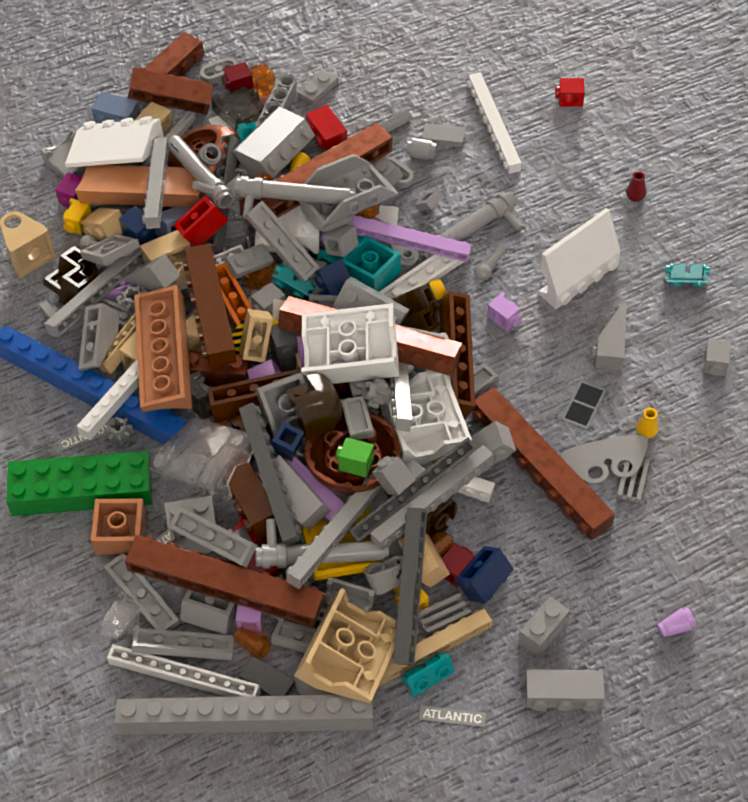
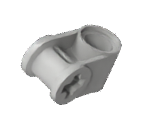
[364,554,403,595]

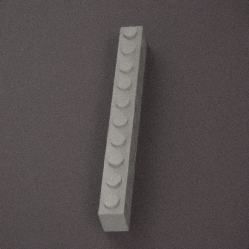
[115,695,373,735]

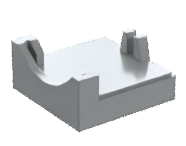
[40,128,87,179]

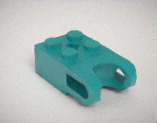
[317,235,401,292]

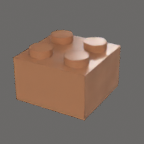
[91,499,147,555]

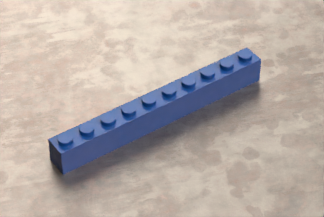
[0,325,189,451]

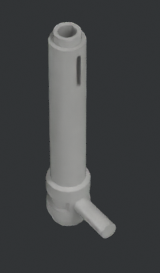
[167,135,234,209]
[235,176,354,219]
[419,191,523,261]
[255,519,389,569]

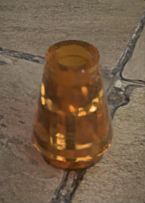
[234,627,271,658]

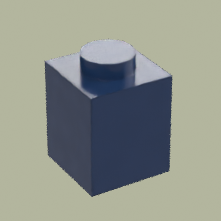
[271,421,304,462]

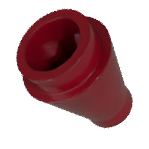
[626,171,647,202]

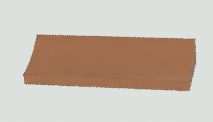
[75,165,206,208]
[134,285,192,412]

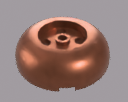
[167,125,241,176]
[305,413,401,495]

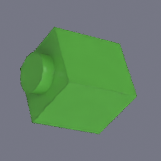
[336,437,374,477]

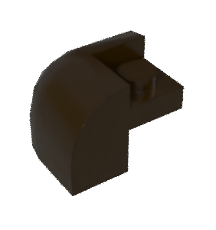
[43,246,98,305]
[392,283,440,332]
[286,374,344,440]

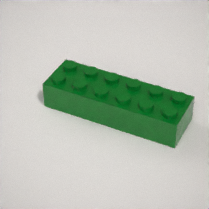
[6,450,153,516]

